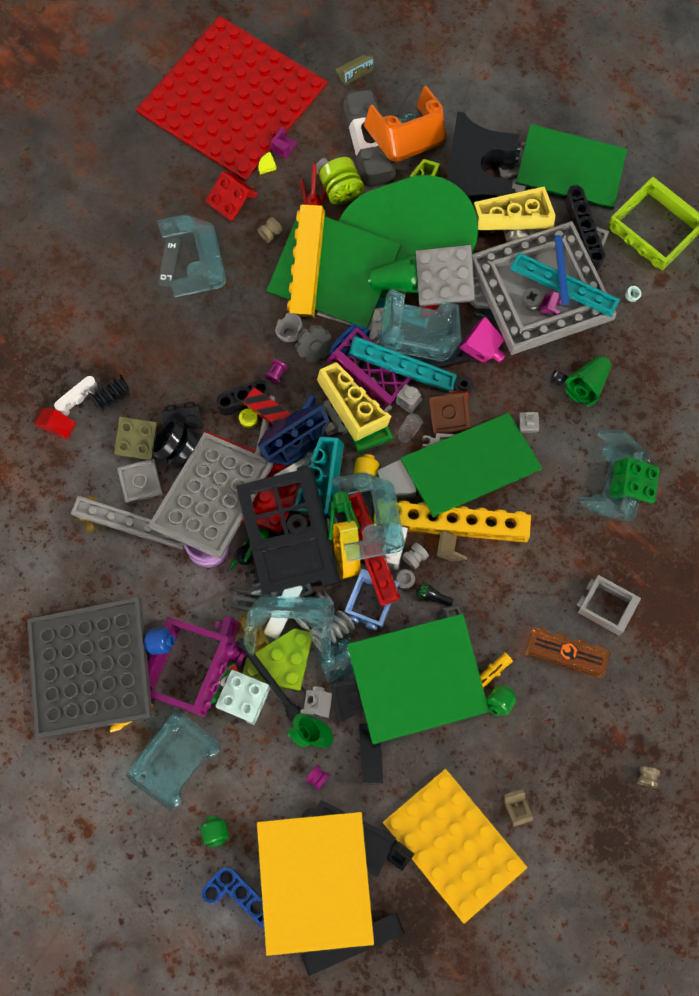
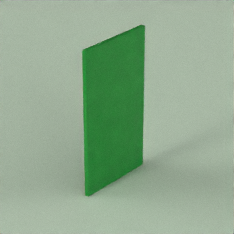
[400,413,542,517]

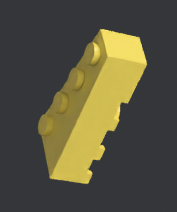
[474,187,556,230]

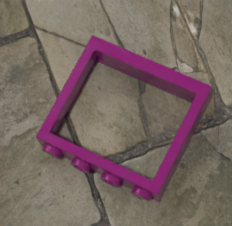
[148,617,236,718]

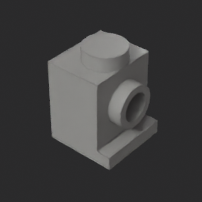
[396,384,422,414]
[301,686,332,718]

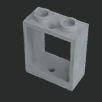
[577,575,641,636]

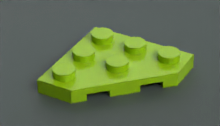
[243,629,312,692]

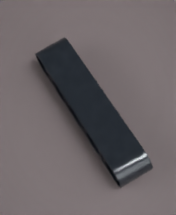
[565,185,605,271]
[301,912,405,976]

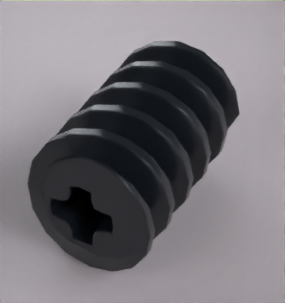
[88,374,130,411]

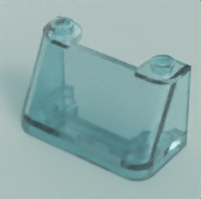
[380,290,462,361]
[126,710,222,812]

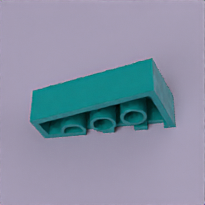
[292,437,344,518]

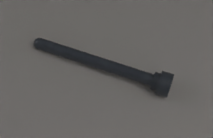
[237,638,301,721]

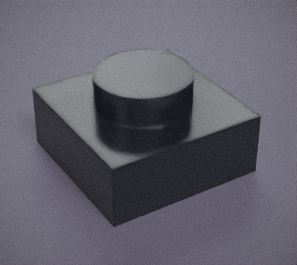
[386,841,414,871]

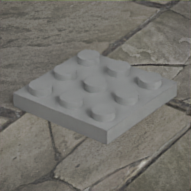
[416,245,475,307]

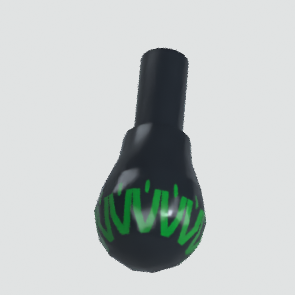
[416,583,454,606]

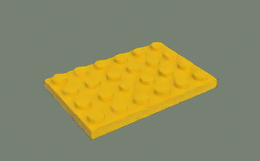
[382,769,528,924]

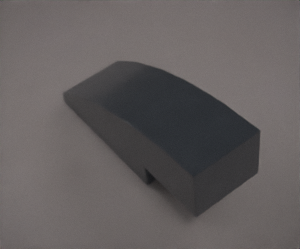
[359,723,383,785]

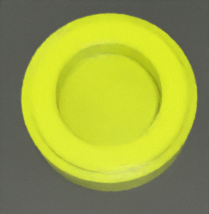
[239,408,258,428]

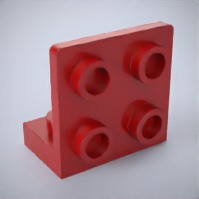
[206,171,258,221]

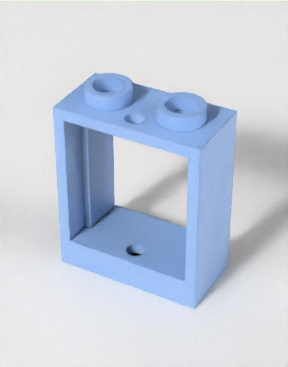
[344,569,399,631]

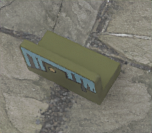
[336,54,374,86]

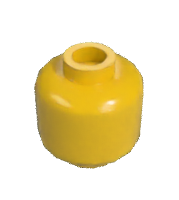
[353,454,380,484]

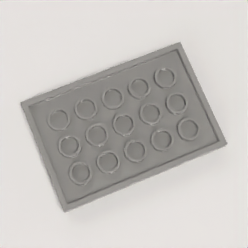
[149,432,273,559]

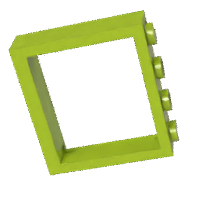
[607,177,699,271]

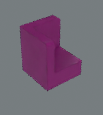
[271,127,297,159]

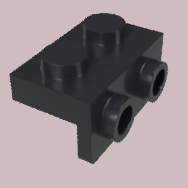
[161,401,203,430]

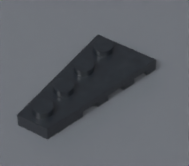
[331,679,364,723]

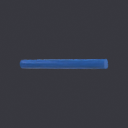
[554,235,569,305]

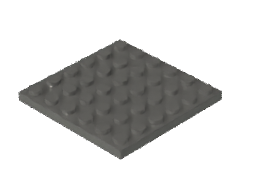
[27,597,153,738]

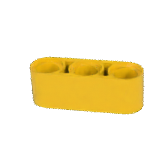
[332,520,361,579]

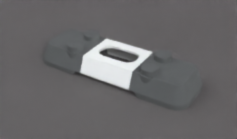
[343,90,396,186]

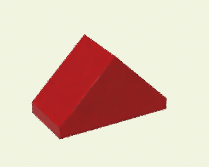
[34,408,76,440]

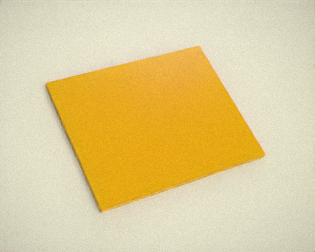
[257,812,374,956]

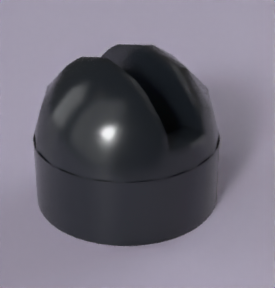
[551,370,568,385]

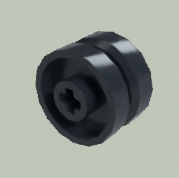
[152,419,198,468]

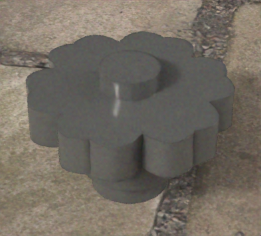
[295,325,333,362]

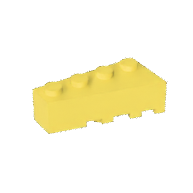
[317,362,392,441]

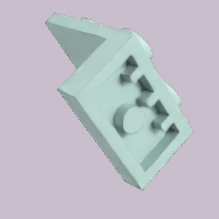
[216,670,270,726]

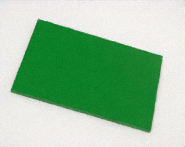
[516,124,627,209]

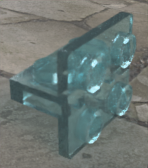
[315,638,354,683]

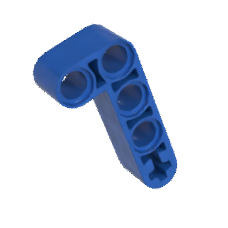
[201,867,265,931]

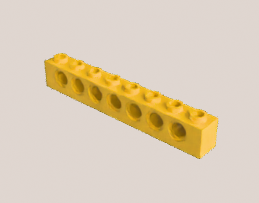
[374,499,531,542]

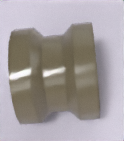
[637,766,661,788]

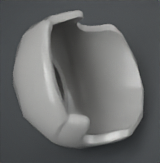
[275,313,303,342]

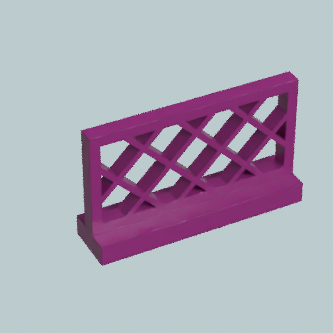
[327,327,411,411]

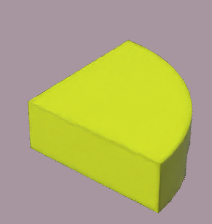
[259,152,277,175]

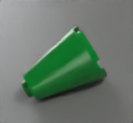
[367,255,418,293]
[565,356,612,406]

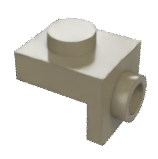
[504,789,533,827]

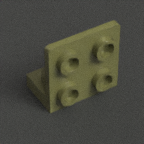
[114,417,161,460]

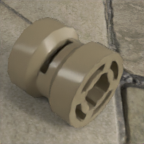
[257,217,283,242]

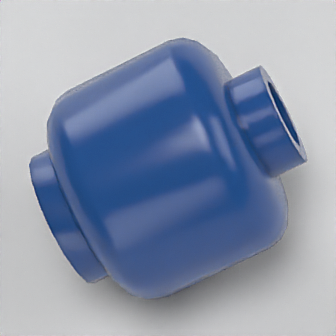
[143,628,175,655]

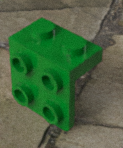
[610,457,660,504]

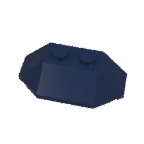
[258,404,329,466]

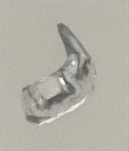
[398,413,423,443]

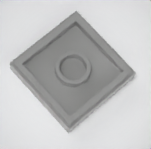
[117,458,163,505]

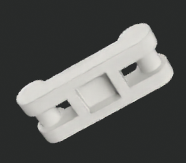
[54,376,98,416]

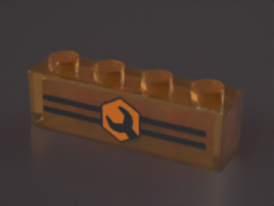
[524,627,611,678]

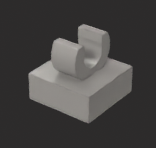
[519,412,539,433]

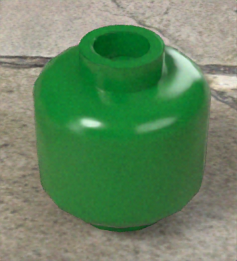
[486,685,517,716]
[200,815,229,848]

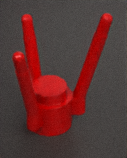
[300,164,326,206]

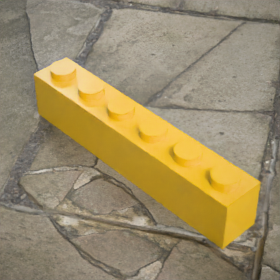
[287,205,325,318]

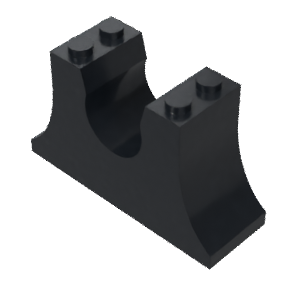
[447,112,522,207]

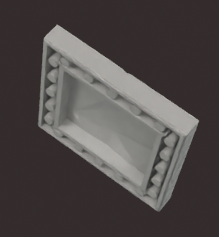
[472,221,617,355]

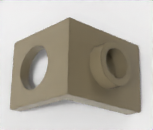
[437,531,467,561]

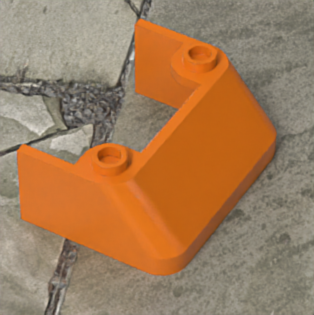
[363,86,446,162]

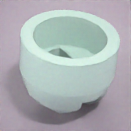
[625,286,641,302]

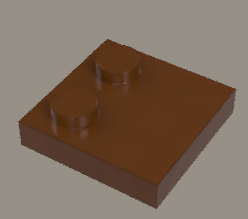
[428,391,471,435]

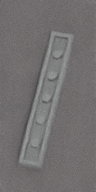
[71,496,184,550]

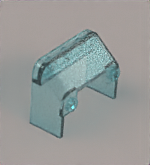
[157,214,226,297]
[579,430,650,522]
[333,473,405,561]
[243,596,334,658]

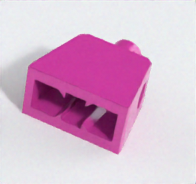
[458,317,506,363]

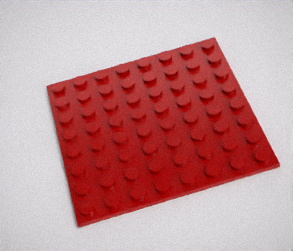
[135,16,328,181]

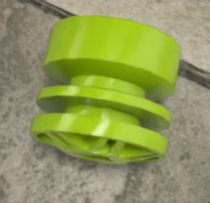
[319,157,364,205]

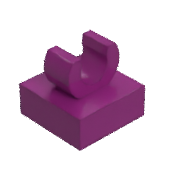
[539,291,562,315]
[214,616,240,641]

